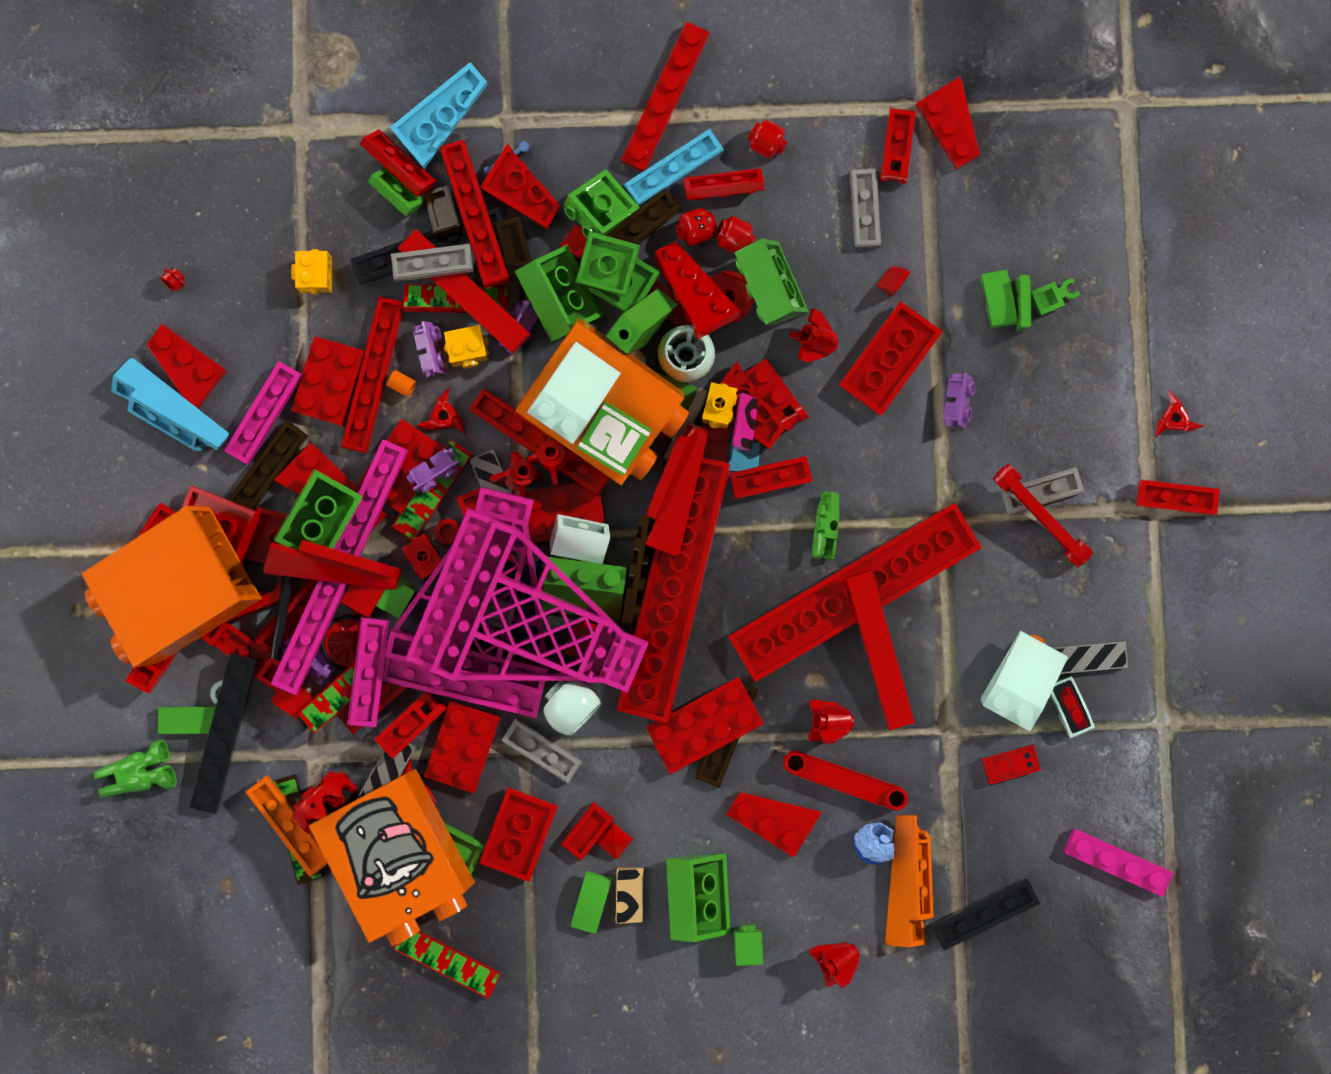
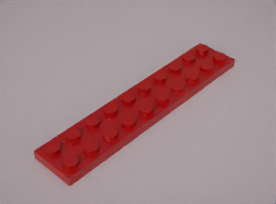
[617,458,731,723]
[728,503,982,682]

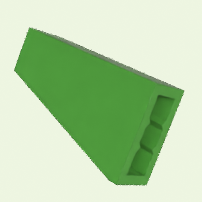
[606,288,679,353]

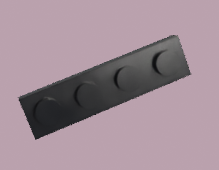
[931,878,1040,951]

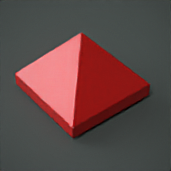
[596,822,633,860]

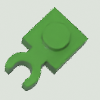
[1031,279,1080,317]

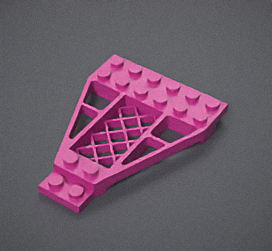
[382,487,549,718]
[405,508,649,693]

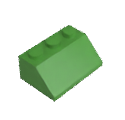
[735,238,809,325]
[515,245,604,342]
[274,469,363,550]
[542,557,627,621]
[666,853,731,942]

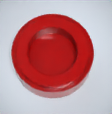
[435,519,460,546]

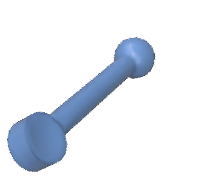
[483,141,529,177]

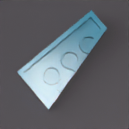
[390,62,488,169]

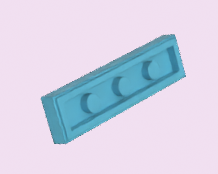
[623,129,724,207]

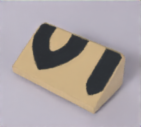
[616,867,644,924]

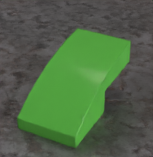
[980,270,1018,329]
[570,871,612,934]

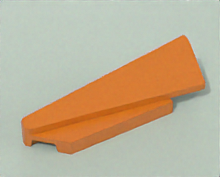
[885,815,934,947]

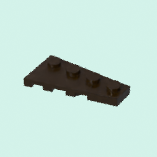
[622,515,653,624]

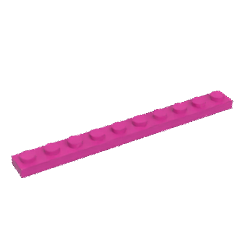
[271,440,408,695]

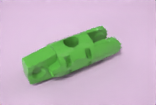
[812,492,840,561]

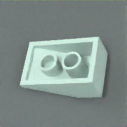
[527,342,621,444]
[981,630,1068,731]

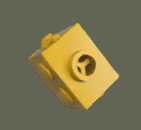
[291,249,332,295]
[444,325,489,369]
[701,382,738,429]

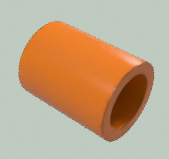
[387,370,417,397]

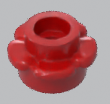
[160,268,185,292]

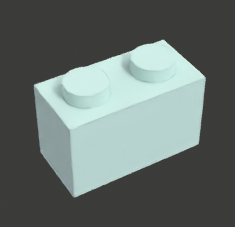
[549,514,610,564]

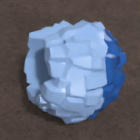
[854,822,894,865]

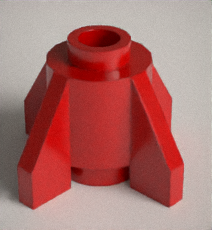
[789,309,838,362]
[527,434,581,486]
[489,451,544,497]
[808,700,854,744]
[809,941,860,988]

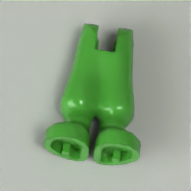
[94,739,177,798]

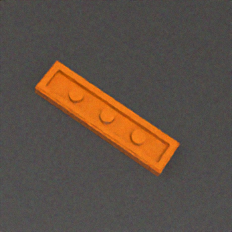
[245,775,328,877]

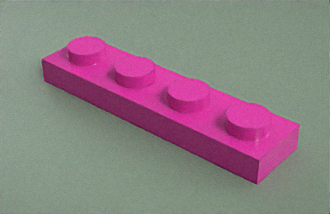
[224,361,302,465]
[347,617,390,727]
[1063,828,1174,897]

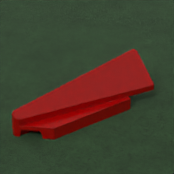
[645,423,709,556]
[263,540,402,590]

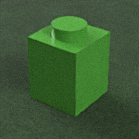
[376,577,418,619]
[734,924,763,966]

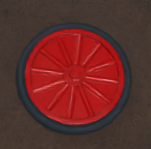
[320,615,361,671]

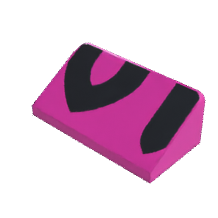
[732,393,758,451]

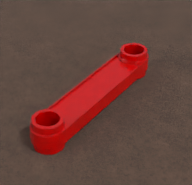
[992,464,1094,568]
[783,750,908,811]

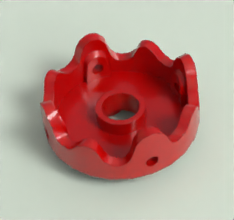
[292,771,357,834]

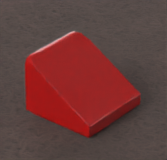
[877,266,910,297]

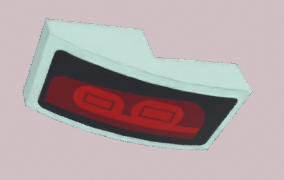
[1050,676,1095,739]

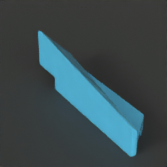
[111,358,229,451]

